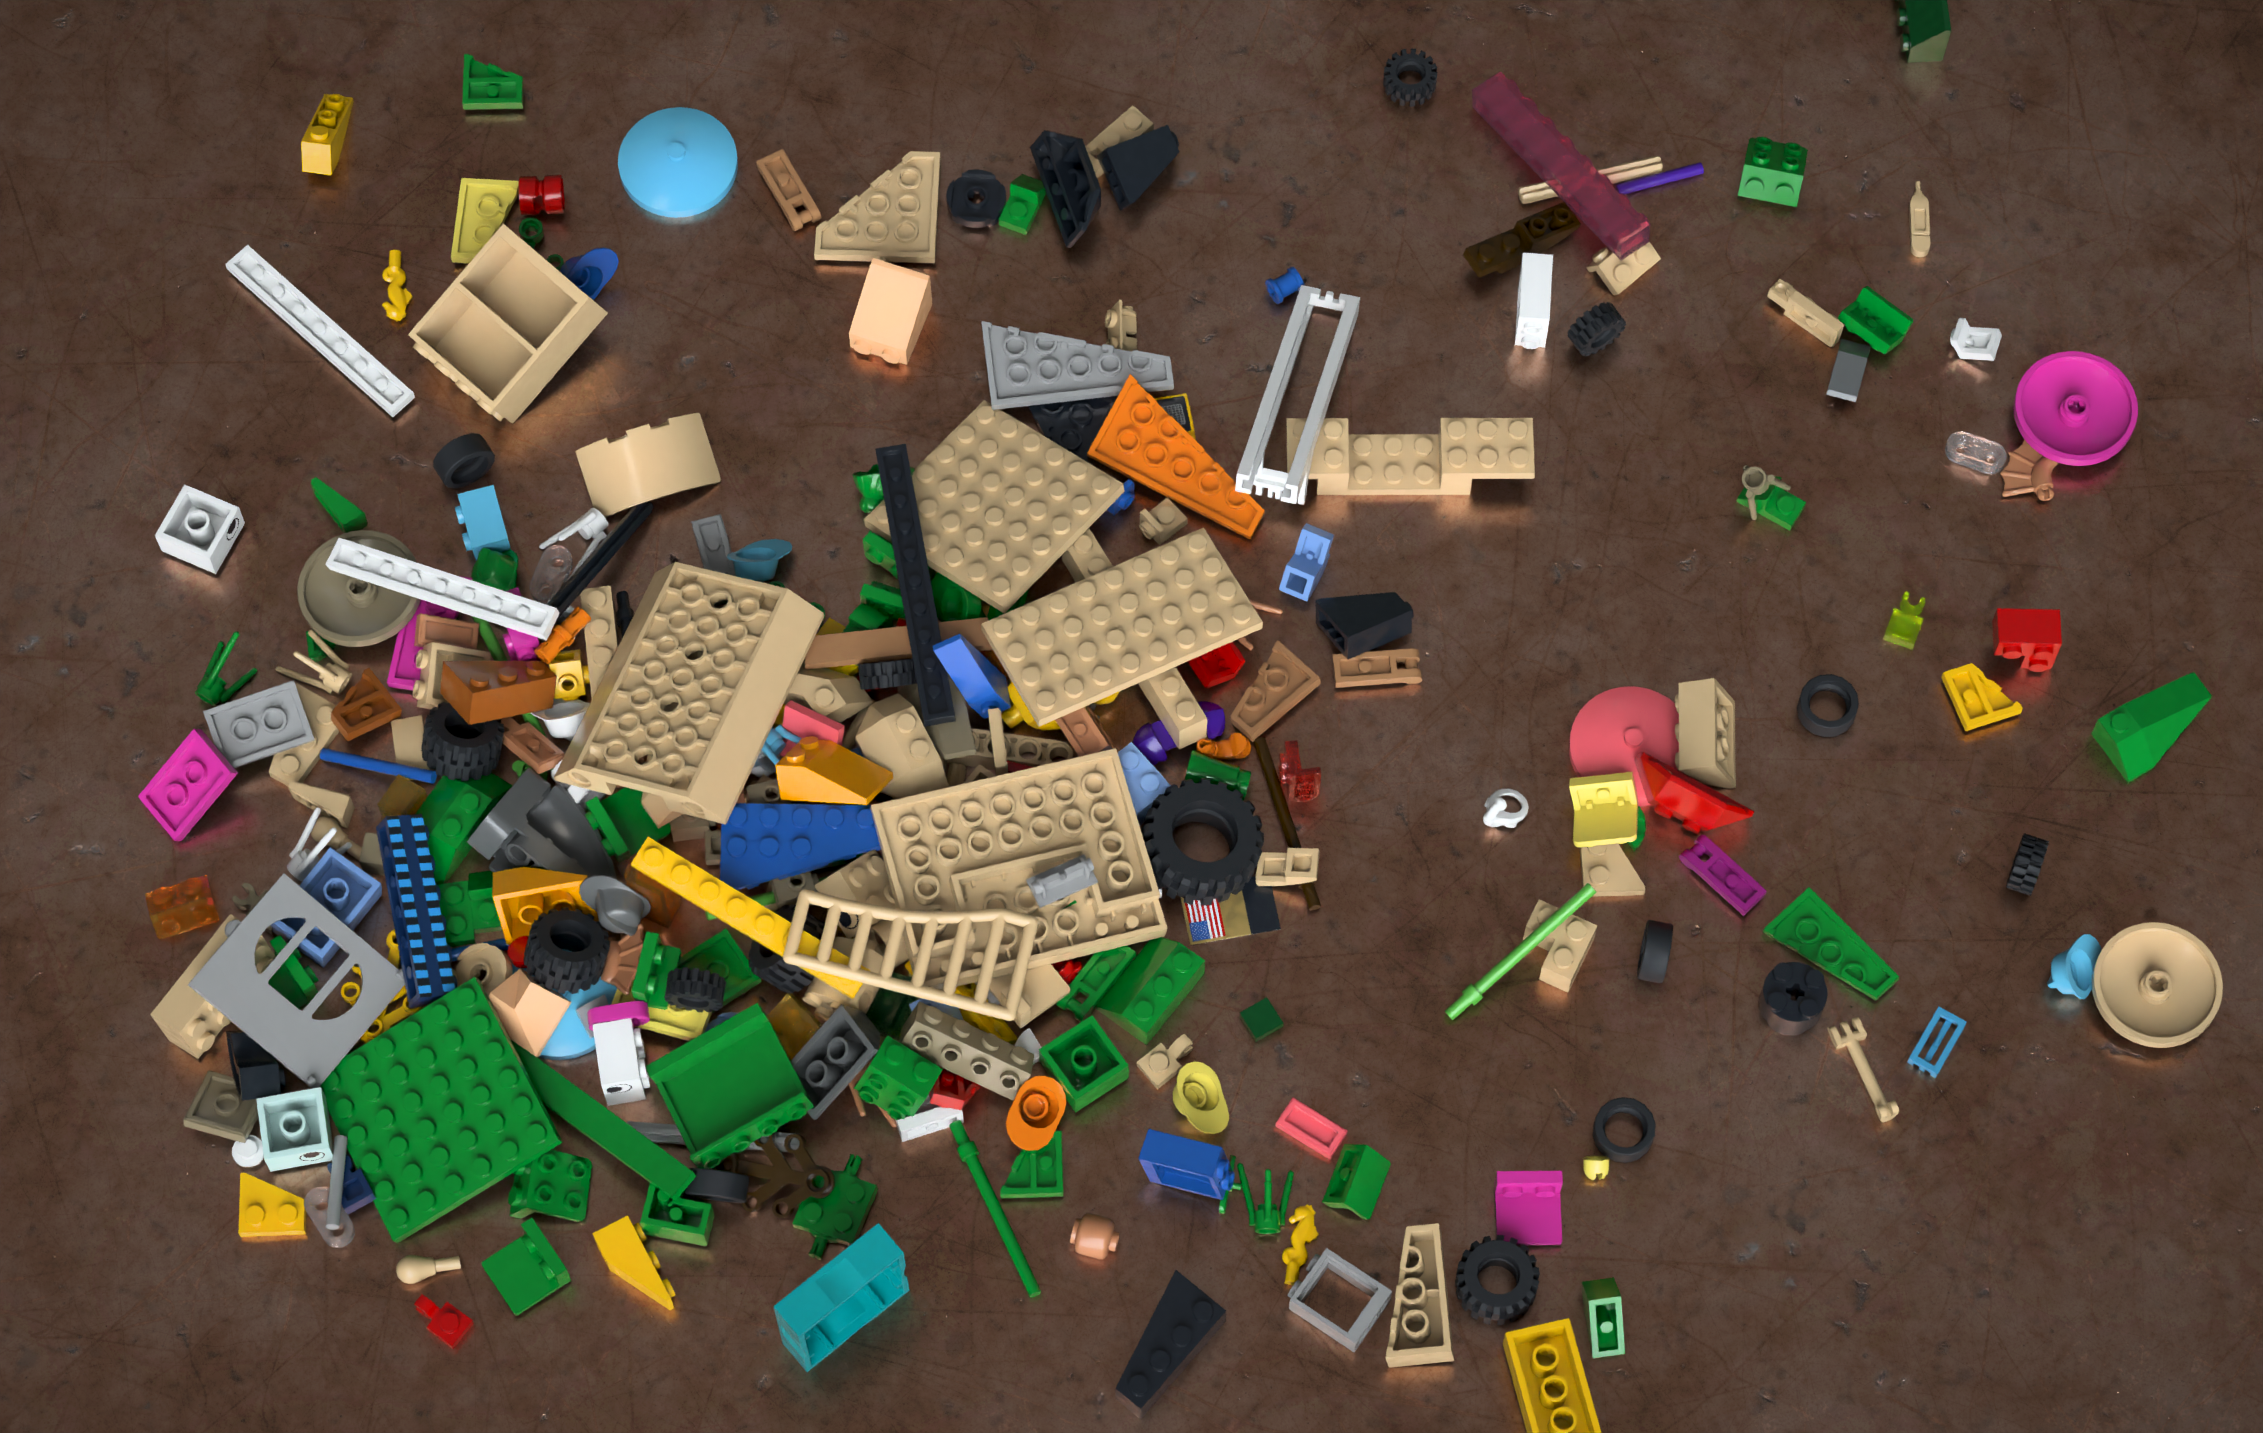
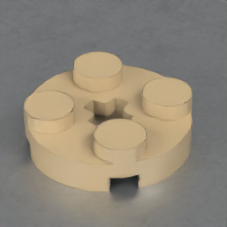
[452,943,513,997]

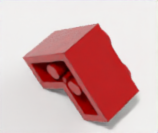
[1992,608,2062,672]

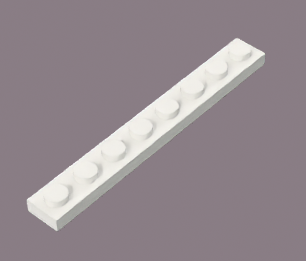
[226,245,415,417]
[326,538,560,640]

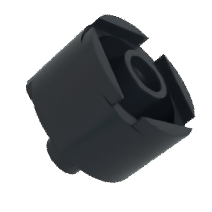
[1758,962,1828,1036]

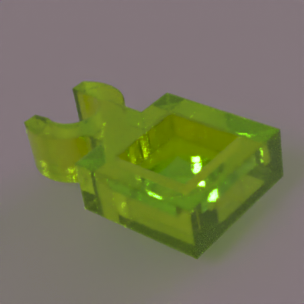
[1883,591,1925,650]

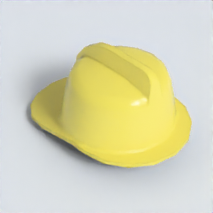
[1172,1061,1229,1134]

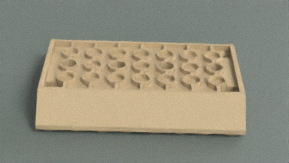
[554,562,824,825]

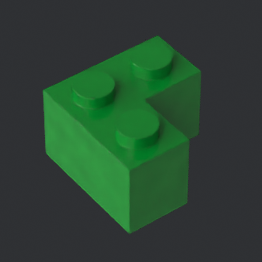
[640,1183,715,1247]

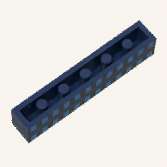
[376,814,458,1008]

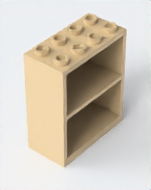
[408,223,608,424]

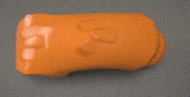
[1196,733,1251,760]

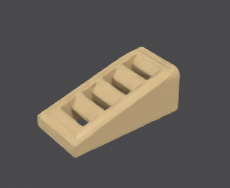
[288,781,355,828]

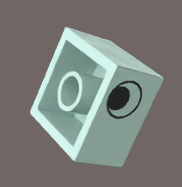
[256,1087,333,1172]

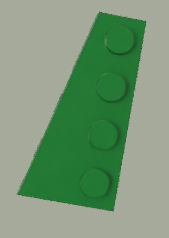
[1763,887,1899,1001]

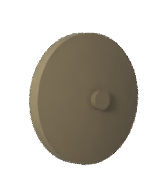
[297,530,421,647]

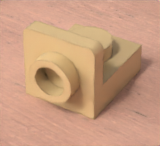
[1139,497,1188,545]

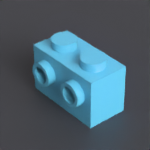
[455,485,511,561]

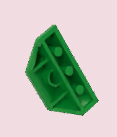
[415,773,513,884]

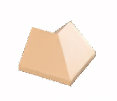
[489,968,571,1057]

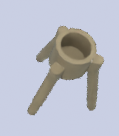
[1742,465,1791,520]

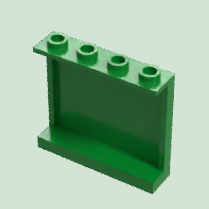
[646,1002,814,1169]

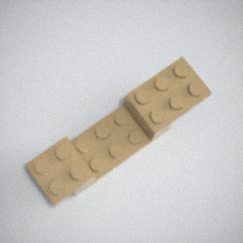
[1286,418,1535,495]

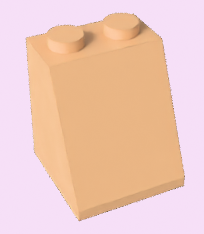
[849,258,932,365]

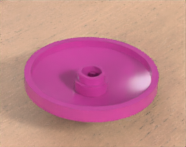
[2013,351,2138,466]

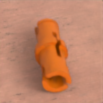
[534,606,591,664]

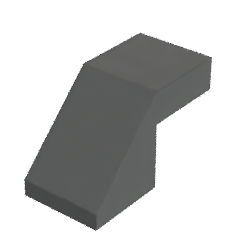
[1826,339,1871,402]

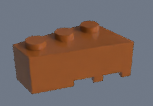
[440,661,557,725]

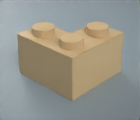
[1523,899,1598,992]

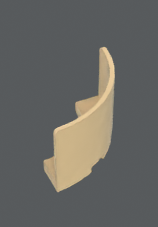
[575,413,721,518]

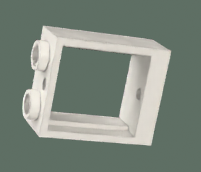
[1515,253,1553,349]

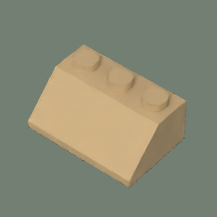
[1675,678,1736,789]

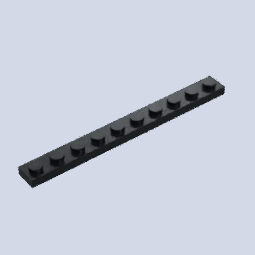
[875,444,956,727]

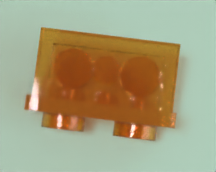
[145,875,220,939]

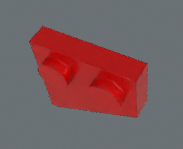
[929,1067,981,1110]

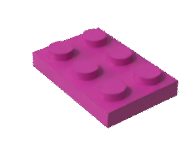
[138,729,238,841]

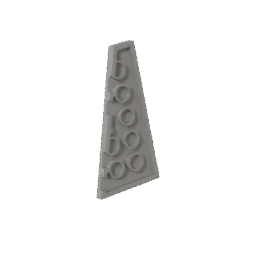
[981,321,1174,410]

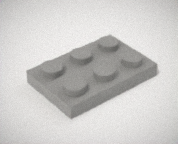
[203,680,315,768]

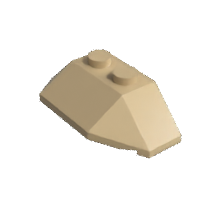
[855,693,949,799]

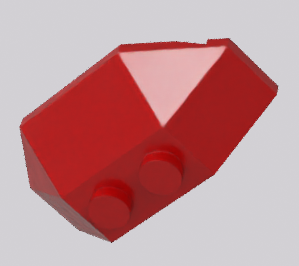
[1634,752,1755,834]

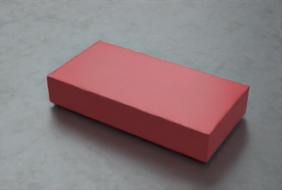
[1275,1097,1348,1160]

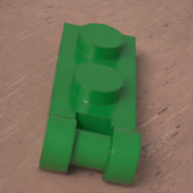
[1056,946,1136,1022]

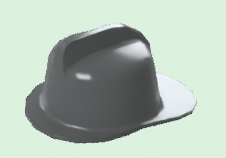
[579,875,651,936]

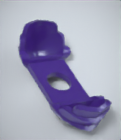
[1132,701,1226,766]

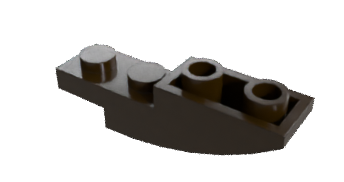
[1463,201,1581,278]

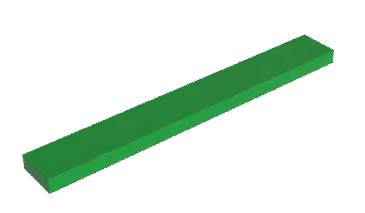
[510,1039,696,1201]

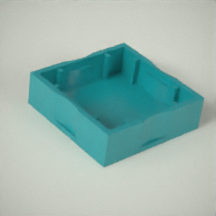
[773,1223,910,1372]

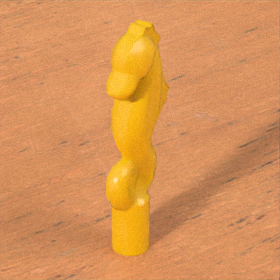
[382,250,413,322]
[1282,1204,1319,1285]

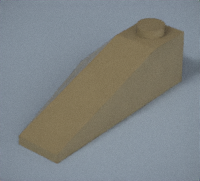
[897,672,976,760]

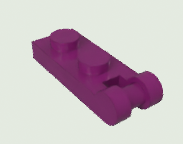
[1679,834,1766,916]

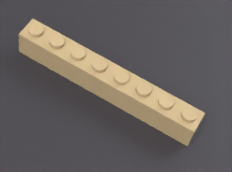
[1062,528,1207,750]

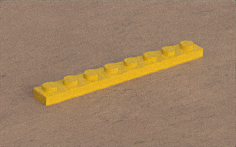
[631,837,870,999]

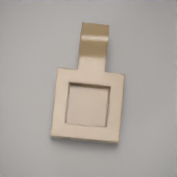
[1136,1033,1193,1090]

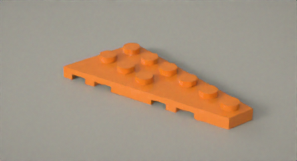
[1087,374,1265,540]

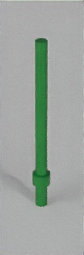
[949,1120,1042,1298]

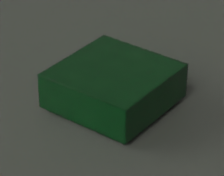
[1239,997,1284,1042]

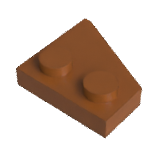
[331,668,402,742]

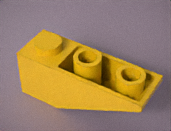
[301,94,354,175]
[592,1215,676,1310]

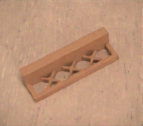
[1055,705,1119,757]

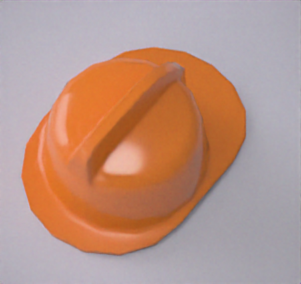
[1006,1076,1066,1151]

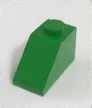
[1581,1277,1625,1358]

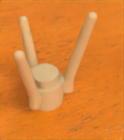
[276,630,352,694]

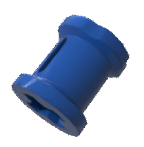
[1265,266,1304,304]

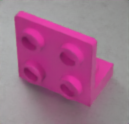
[1494,1171,1563,1246]

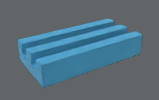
[1907,1006,1967,1078]

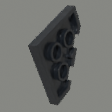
[1028,396,1118,466]

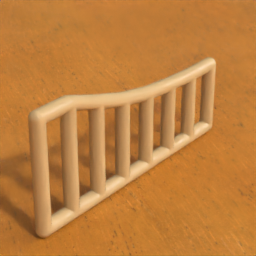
[783,889,1039,1021]

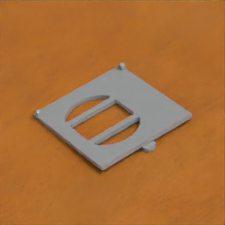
[188,873,405,1088]

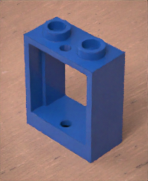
[1138,1129,1235,1200]

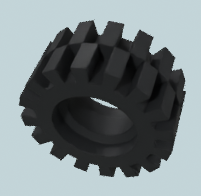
[1383,48,1438,107]
[1567,302,1626,356]
[858,659,917,690]
[2006,833,2049,896]
[664,968,726,1012]

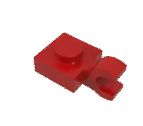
[414,1294,474,1349]

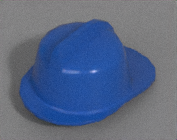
[560,247,619,300]

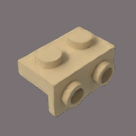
[1586,229,1661,295]

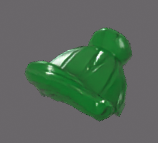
[852,464,915,514]

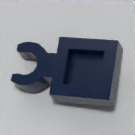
[327,1154,376,1215]

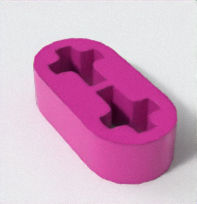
[587,1001,650,1031]

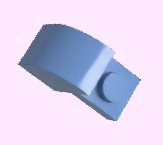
[1279,523,1334,601]

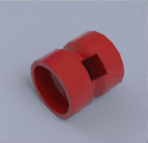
[519,175,565,215]

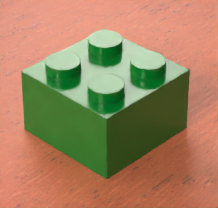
[1039,1015,1129,1113]

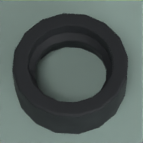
[433,433,495,489]
[1797,674,1859,737]
[1637,920,1673,983]
[1592,1097,1656,1163]
[685,1168,749,1203]

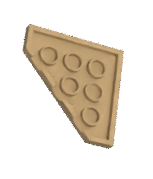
[814,151,941,263]

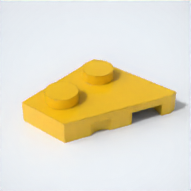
[1941,663,2023,731]
[238,1173,307,1237]

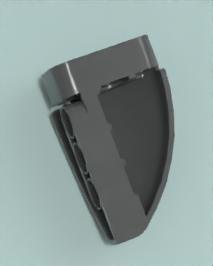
[467,767,617,879]

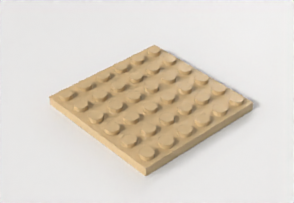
[864,400,1125,614]

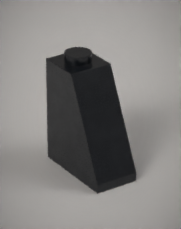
[1097,125,1180,211]
[1315,592,1414,660]

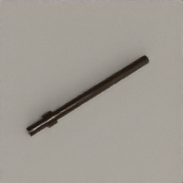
[1253,737,1321,911]

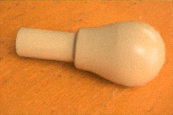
[311,816,362,860]
[396,1255,461,1284]

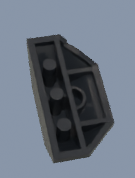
[1030,130,1101,248]

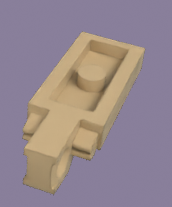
[1767,279,1845,347]

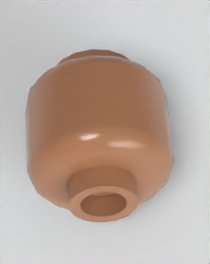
[1070,1213,1120,1260]

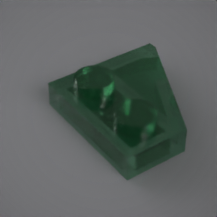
[866,972,918,1041]

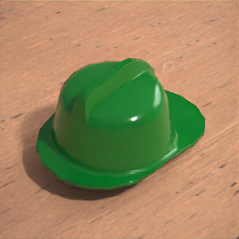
[471,548,519,591]
[931,572,986,622]

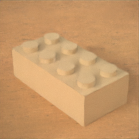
[150,914,276,1059]

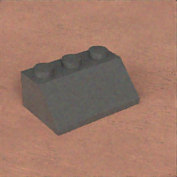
[791,1004,880,1120]

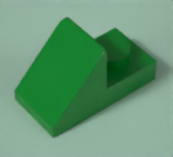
[999,174,1046,235]
[1736,476,1806,531]
[468,871,503,934]

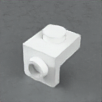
[1950,318,2002,361]

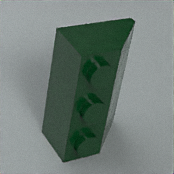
[1895,0,1951,63]

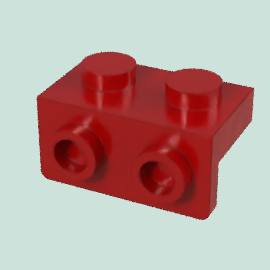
[1187,642,1245,688]

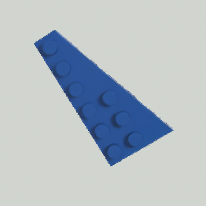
[720,803,881,890]

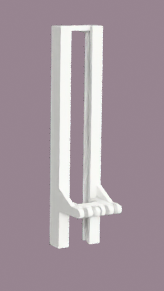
[1235,285,1360,505]

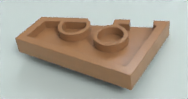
[1230,640,1321,742]

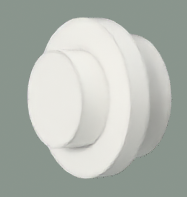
[232,1135,264,1167]

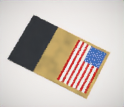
[1180,876,1281,945]

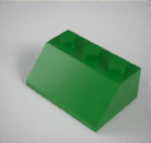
[1096,937,1205,1046]

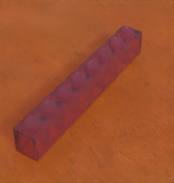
[1472,72,1651,260]

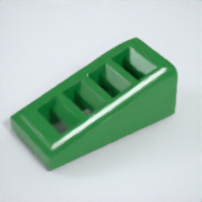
[311,477,368,533]

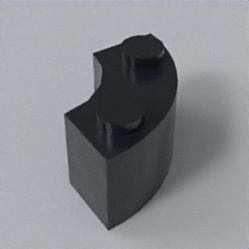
[226,1030,285,1101]

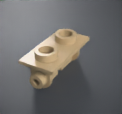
[1105,299,1137,352]

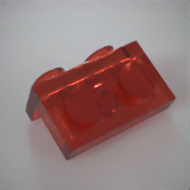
[1278,740,1321,802]

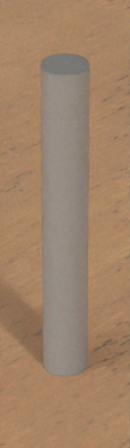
[326,1135,348,1230]

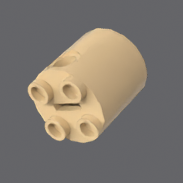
[803,937,884,1021]

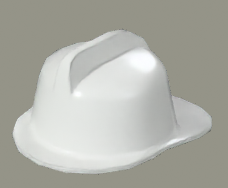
[531,698,590,741]

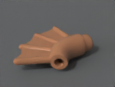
[2000,440,2058,501]
[601,924,644,995]

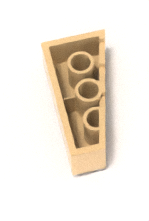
[1385,1223,1454,1368]

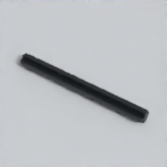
[547,501,654,621]

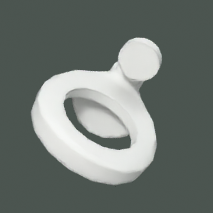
[1483,788,1529,828]

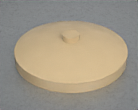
[2092,922,2223,1048]

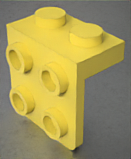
[1569,772,1638,847]

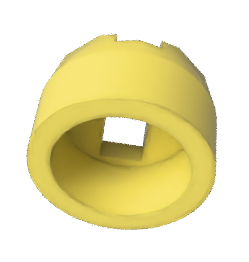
[1583,1156,1609,1180]

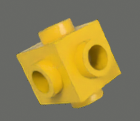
[549,649,590,701]

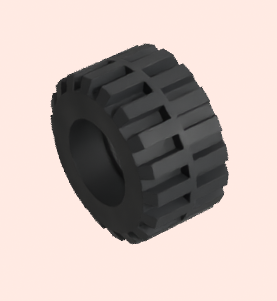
[421,702,504,781]
[748,904,825,993]
[523,907,610,994]
[1455,1235,1540,1325]

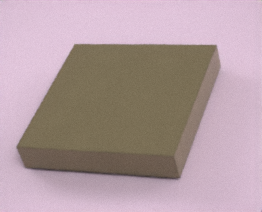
[183,1070,258,1143]

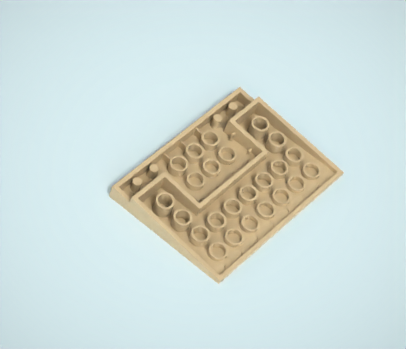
[870,748,1168,990]

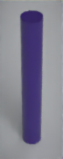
[1615,162,1704,196]

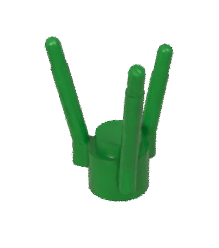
[195,631,257,706]
[1237,1163,1294,1234]

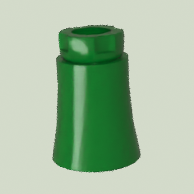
[1184,749,1251,801]

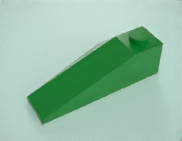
[2091,672,2212,783]

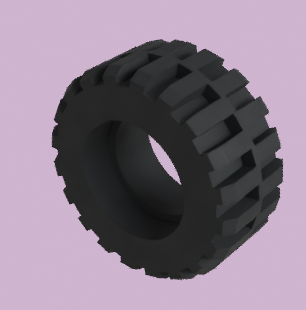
[1141,778,1264,906]

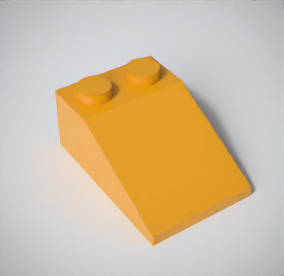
[775,736,893,805]
[492,867,599,945]

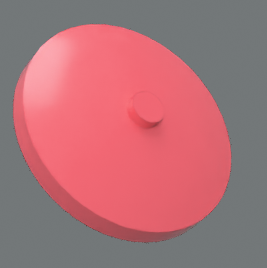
[1569,686,1679,807]

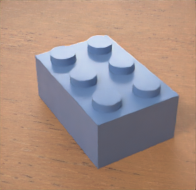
[271,847,382,968]

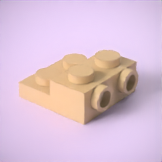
[413,642,491,709]

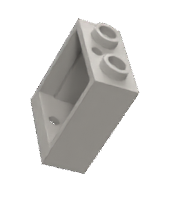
[1288,1248,1392,1353]

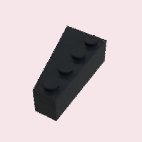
[1115,1270,1226,1419]

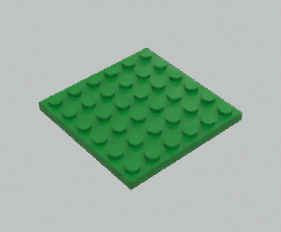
[320,977,563,1243]

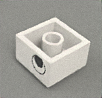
[155,484,245,574]
[592,1018,650,1106]

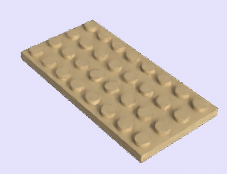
[981,527,1263,727]

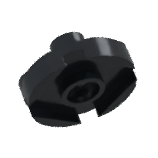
[946,169,1007,228]

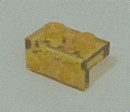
[768,993,822,1060]

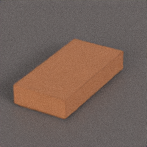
[414,614,479,650]

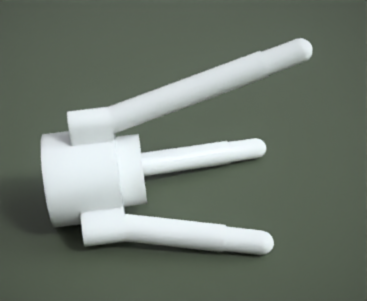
[539,508,608,581]
[287,807,352,882]

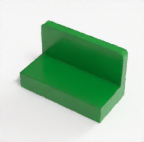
[1322,1144,1391,1220]

